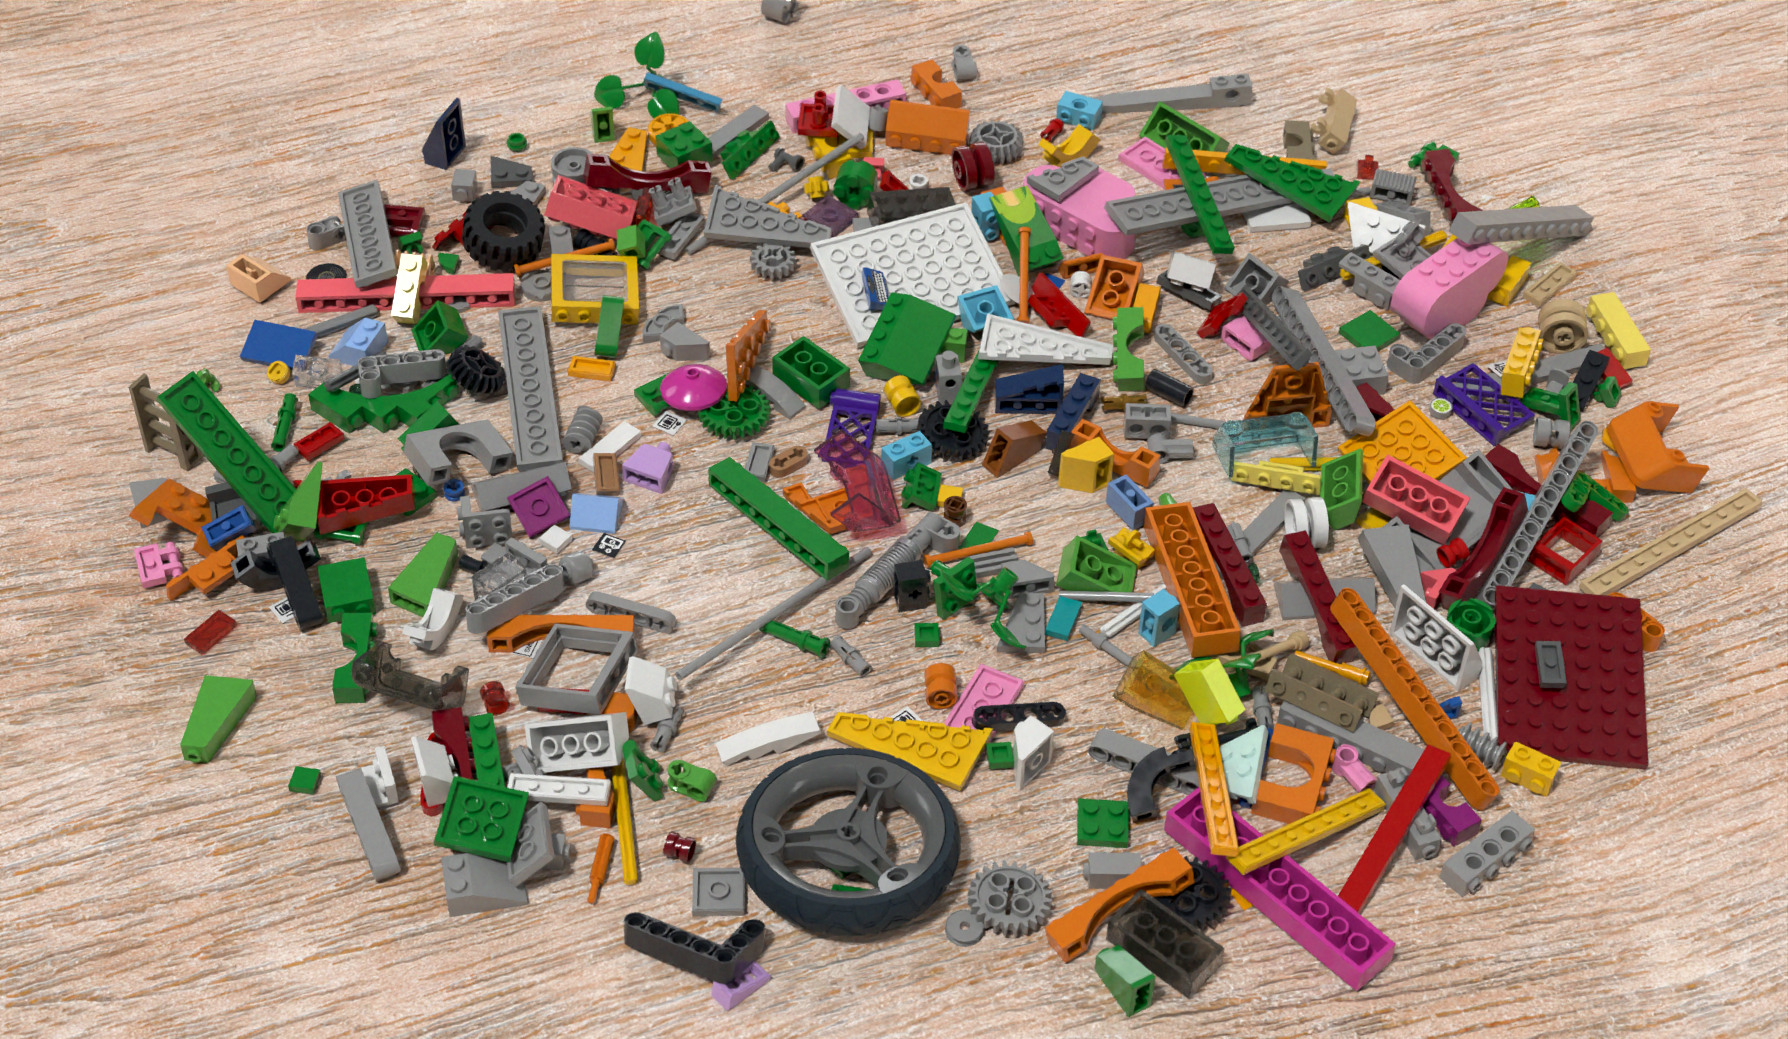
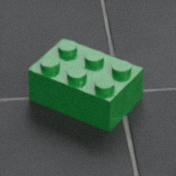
[772,336,850,409]

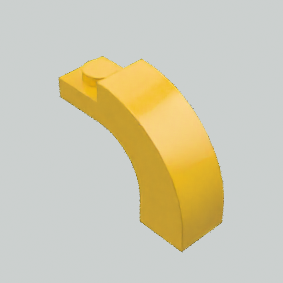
[1038,124,1101,168]

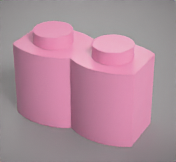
[1221,315,1271,361]

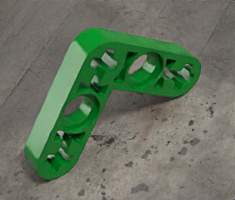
[1561,470,1629,521]

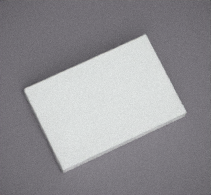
[831,84,870,149]
[1243,202,1311,232]

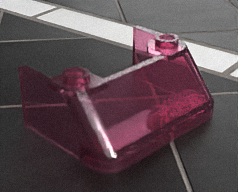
[814,429,901,532]

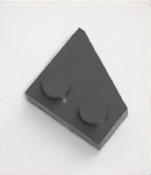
[491,156,533,188]

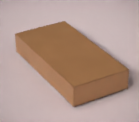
[593,453,620,495]

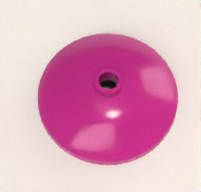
[660,364,727,411]

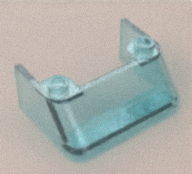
[1212,412,1318,478]

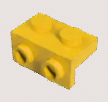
[1500,742,1561,797]

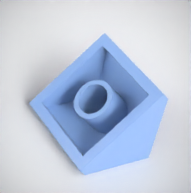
[569,493,624,534]

